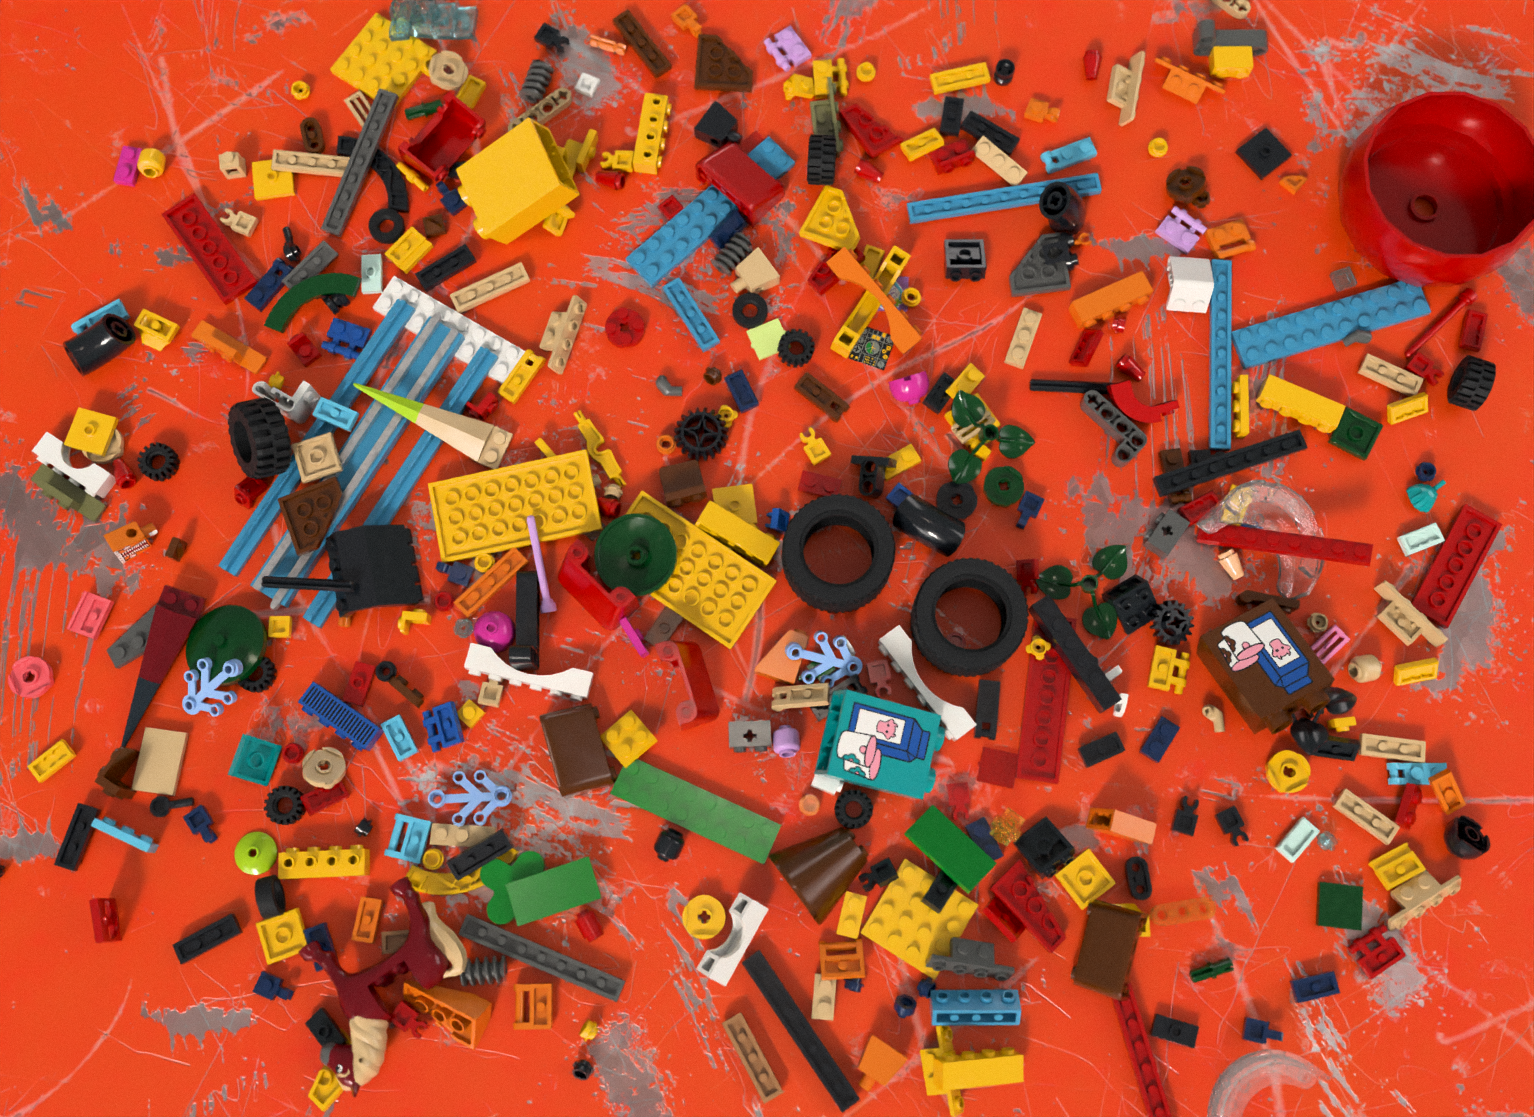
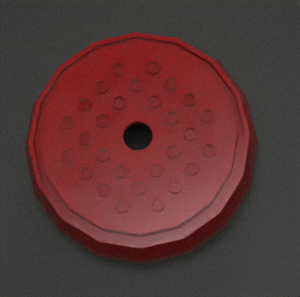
[1338,92,1534,287]

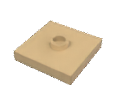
[291,432,343,484]

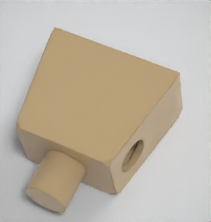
[730,247,780,294]

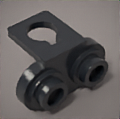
[1042,231,1079,271]

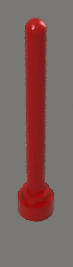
[1404,288,1478,358]

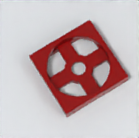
[89,898,122,944]

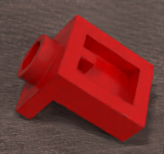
[287,332,322,367]
[234,477,267,509]

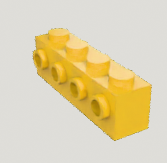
[633,93,672,175]
[1255,374,1345,433]
[695,500,780,568]
[278,845,370,879]
[933,1047,1024,1091]

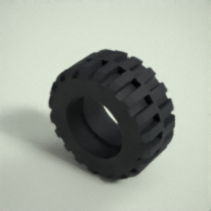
[228,397,292,479]

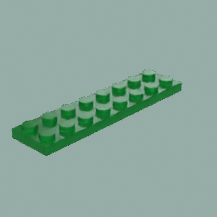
[610,759,782,864]

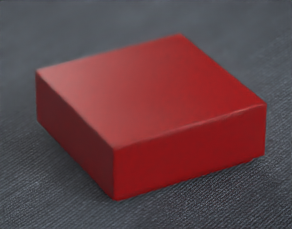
[658,195,684,221]

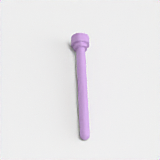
[527,515,557,614]

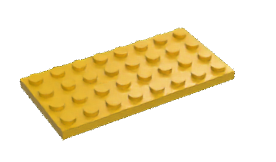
[428,450,603,563]
[625,491,777,649]

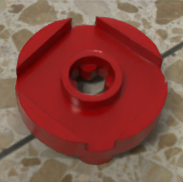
[605,307,645,348]

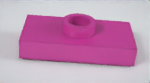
[619,617,649,658]

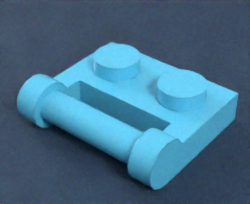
[384,813,433,864]

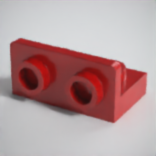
[929,139,976,175]

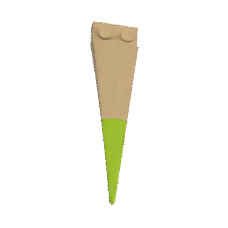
[353,383,513,470]

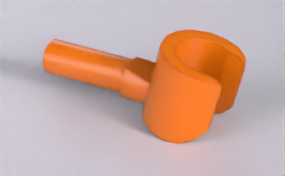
[1074,233,1092,246]

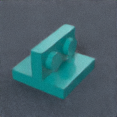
[228,734,282,786]

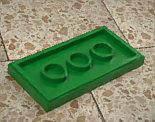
[904,805,997,894]
[505,856,601,926]

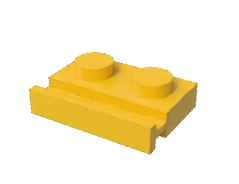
[384,226,433,274]
[1368,842,1426,891]

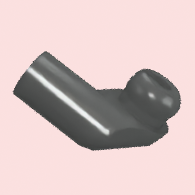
[1341,329,1372,347]
[655,375,682,396]

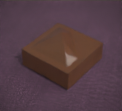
[422,214,446,238]
[165,537,187,562]

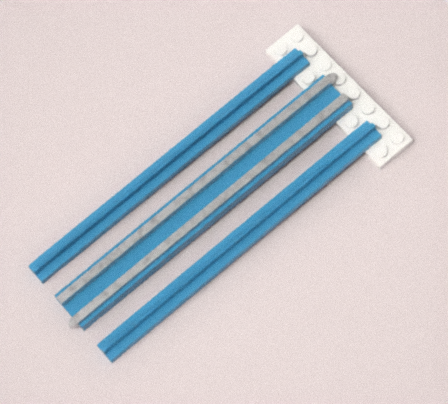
[218,276,525,629]

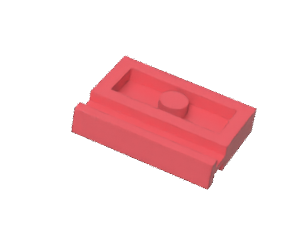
[66,591,114,640]

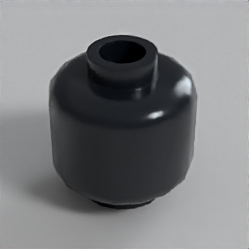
[654,828,685,862]

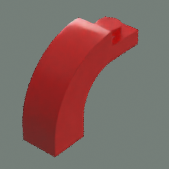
[1106,380,1180,423]

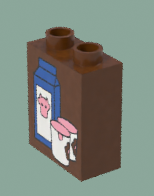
[1196,598,1334,734]

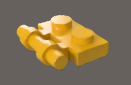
[812,58,849,99]
[1147,645,1190,695]

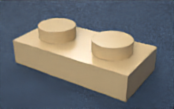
[811,973,836,1021]

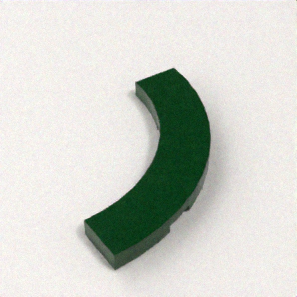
[264,273,362,333]

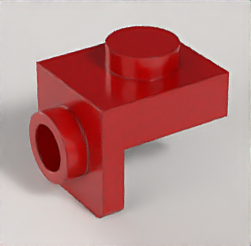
[466,392,499,421]

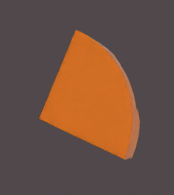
[1279,175,1307,195]

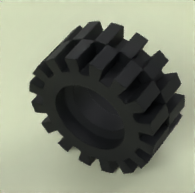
[777,329,815,368]
[137,442,180,482]
[238,656,277,693]
[264,786,305,825]
[834,790,873,829]

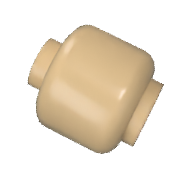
[1348,654,1382,683]

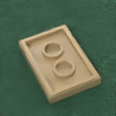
[131,727,189,796]

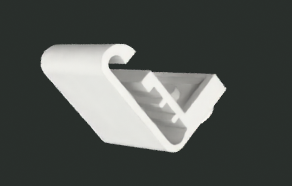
[1166,256,1214,313]
[252,380,321,424]

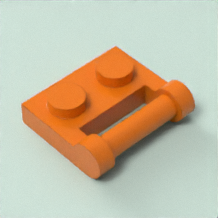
[1204,219,1256,260]
[819,939,865,980]
[513,983,553,1030]

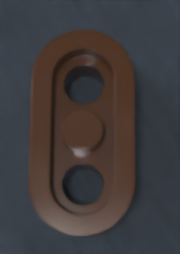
[300,117,325,154]
[388,675,424,708]

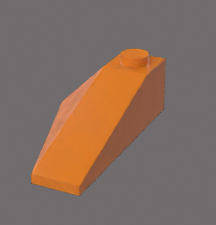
[403,980,491,1050]

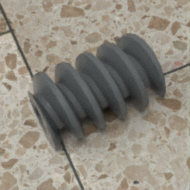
[519,59,554,104]
[710,232,752,276]
[460,955,507,986]

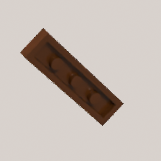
[612,10,672,79]

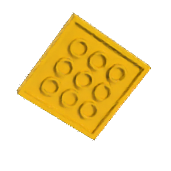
[330,13,438,109]
[860,859,978,980]

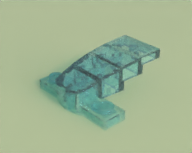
[388,0,478,41]

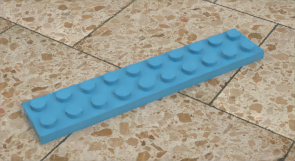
[625,136,795,288]
[1231,281,1431,370]

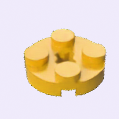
[1265,750,1311,793]
[682,895,726,939]

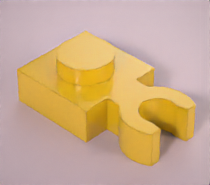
[600,150,634,172]
[800,427,831,466]

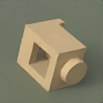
[219,152,247,179]

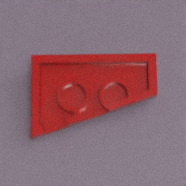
[839,103,904,159]
[807,247,866,296]

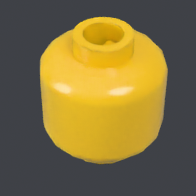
[137,148,166,178]

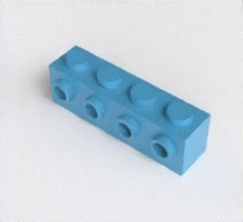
[929,989,1021,1026]

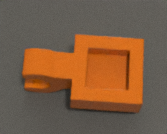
[671,3,703,38]
[1024,97,1061,123]

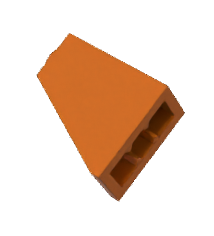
[754,629,809,686]
[1086,807,1156,845]

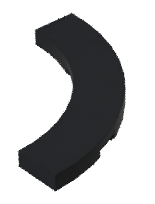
[336,136,409,213]

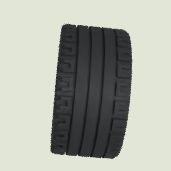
[782,494,895,613]
[910,558,1029,677]

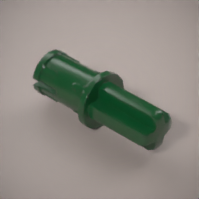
[405,99,442,120]
[1189,957,1234,983]

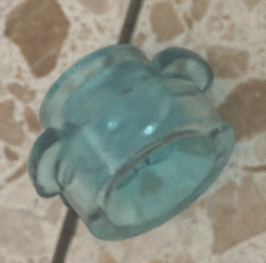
[453,618,474,638]
[1317,831,1338,851]

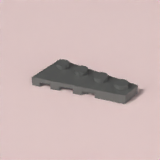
[106,603,158,669]

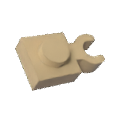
[220,209,259,237]
[478,675,504,708]

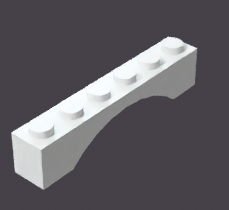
[878,625,976,742]
[464,643,594,701]

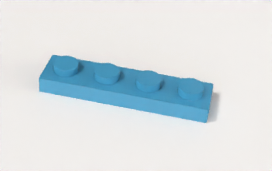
[662,277,720,353]

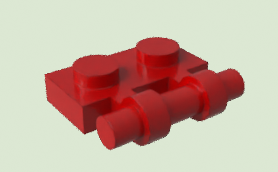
[1347,924,1407,979]

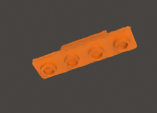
[1154,56,1225,104]
[191,320,267,374]

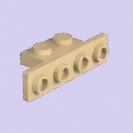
[1106,51,1145,126]
[539,295,587,375]
[1374,580,1448,647]
[1388,869,1462,931]

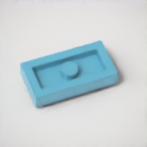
[312,397,359,432]
[380,714,419,762]

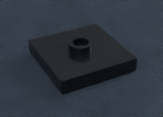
[1236,128,1292,180]

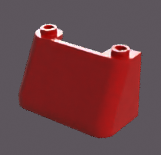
[398,91,486,182]
[695,142,784,228]
[557,539,640,631]
[655,640,720,731]

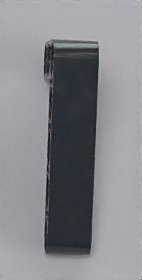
[509,571,540,671]

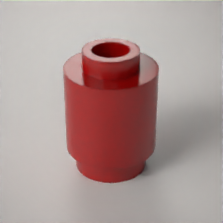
[574,909,604,943]

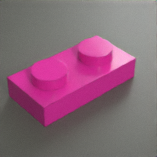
[113,146,143,187]

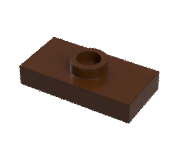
[644,606,684,647]

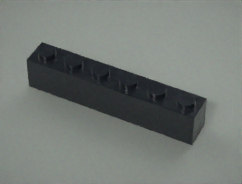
[1028,594,1122,714]

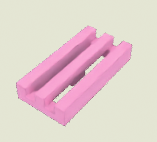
[1310,624,1350,664]

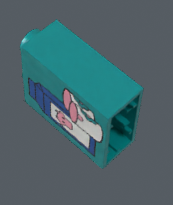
[814,689,945,800]

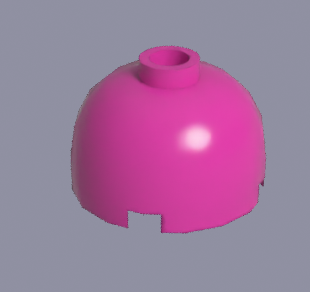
[888,371,929,405]
[474,611,516,653]

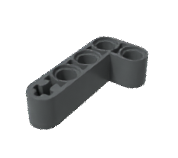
[1192,19,1268,56]
[1080,390,1147,468]

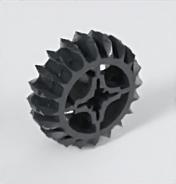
[674,407,728,461]

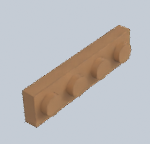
[722,1012,783,1104]

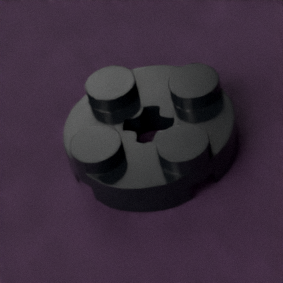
[936,481,977,521]

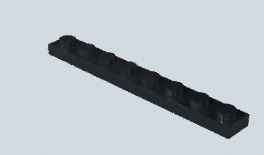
[1152,429,1308,497]
[742,950,860,1113]

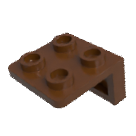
[659,460,707,507]
[94,746,140,800]

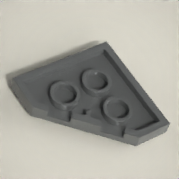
[1008,232,1071,297]

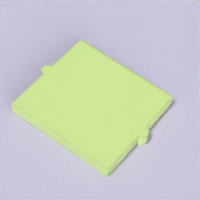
[746,318,791,361]

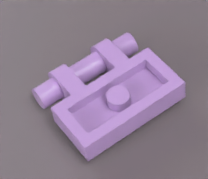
[764,26,811,72]
[1155,206,1207,255]

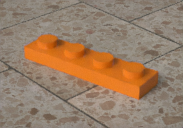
[453,548,529,618]

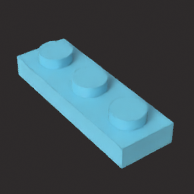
[91,816,159,853]

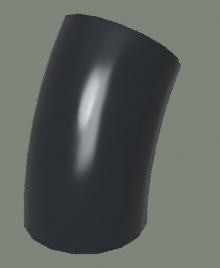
[1039,181,1086,235]
[63,313,136,377]
[893,494,965,557]

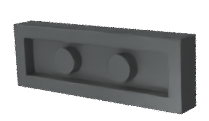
[282,240,339,289]

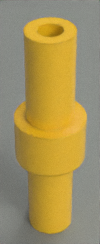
[397,161,429,192]

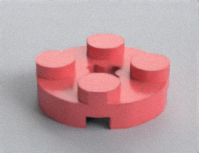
[8,656,54,698]

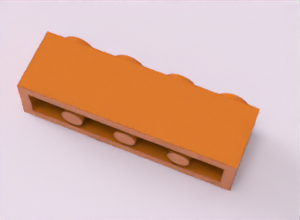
[1068,271,1153,329]

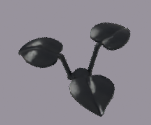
[1290,687,1357,756]

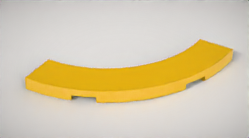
[405,848,519,895]

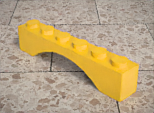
[830,245,911,358]

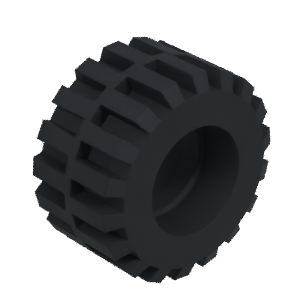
[807,134,836,186]
[1447,355,1496,411]

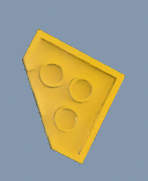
[799,185,860,251]

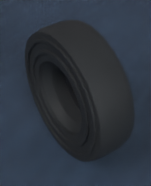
[369,208,405,244]
[732,293,768,329]

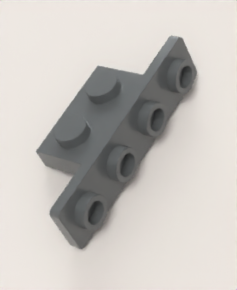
[926,937,1015,981]

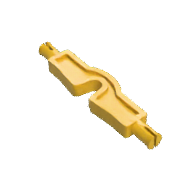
[574,410,627,488]

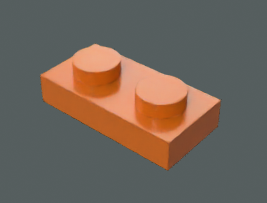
[1428,768,1466,815]
[351,896,384,944]

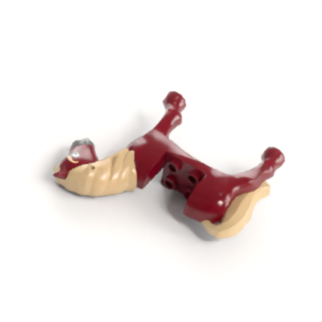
[299,877,467,1098]

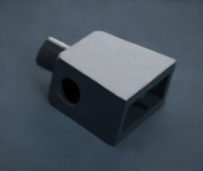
[694,101,743,148]

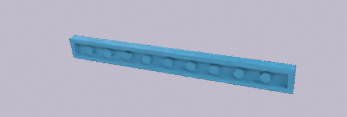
[906,173,1102,224]
[1209,259,1232,451]

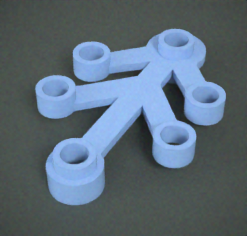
[785,630,862,688]
[182,657,243,717]
[428,770,512,827]

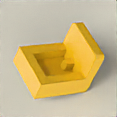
[783,74,815,100]
[542,205,575,237]
[398,609,431,635]

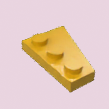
[308,1029,352,1111]

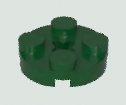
[983,466,1024,508]

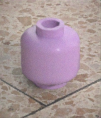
[772,725,801,758]

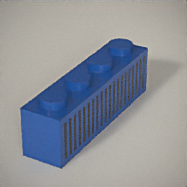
[298,682,384,752]

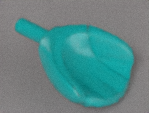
[1406,480,1446,513]

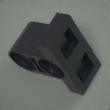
[851,455,897,498]

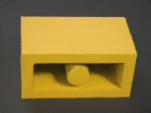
[1208,46,1253,79]

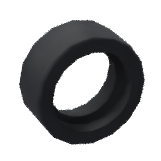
[255,875,286,919]

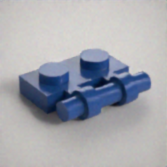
[321,317,372,360]
[422,701,465,753]

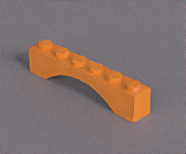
[826,246,922,355]

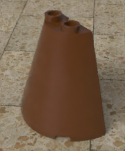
[768,827,869,926]

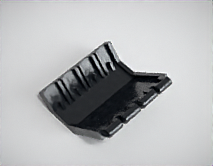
[325,525,424,618]

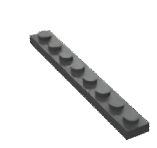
[321,88,399,237]
[458,914,626,1002]

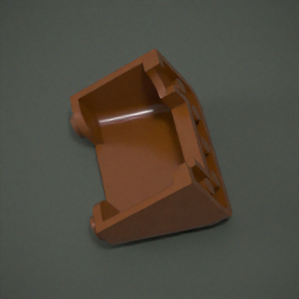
[540,703,617,799]
[1071,899,1148,1001]

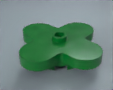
[480,851,545,924]

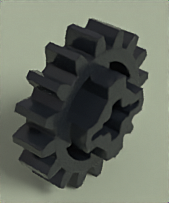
[1149,600,1194,645]

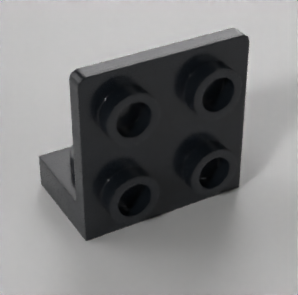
[1101,574,1158,634]

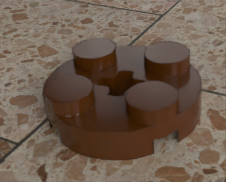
[1166,166,1207,203]

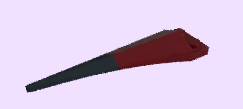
[121,585,207,747]

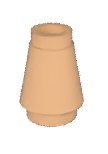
[1218,548,1244,580]

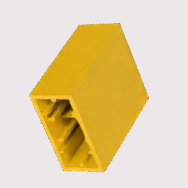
[456,118,580,245]

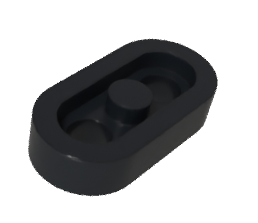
[1125,857,1152,900]

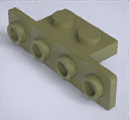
[809,77,843,158]
[31,464,107,522]

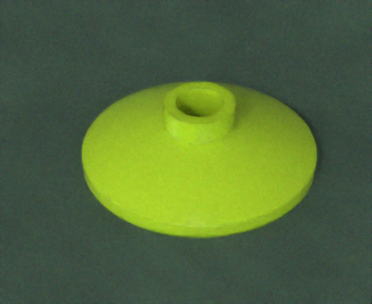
[235,832,278,875]

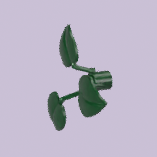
[948,390,1035,484]
[1036,545,1128,640]

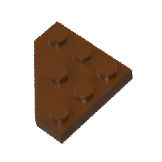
[694,34,753,93]
[277,476,344,556]

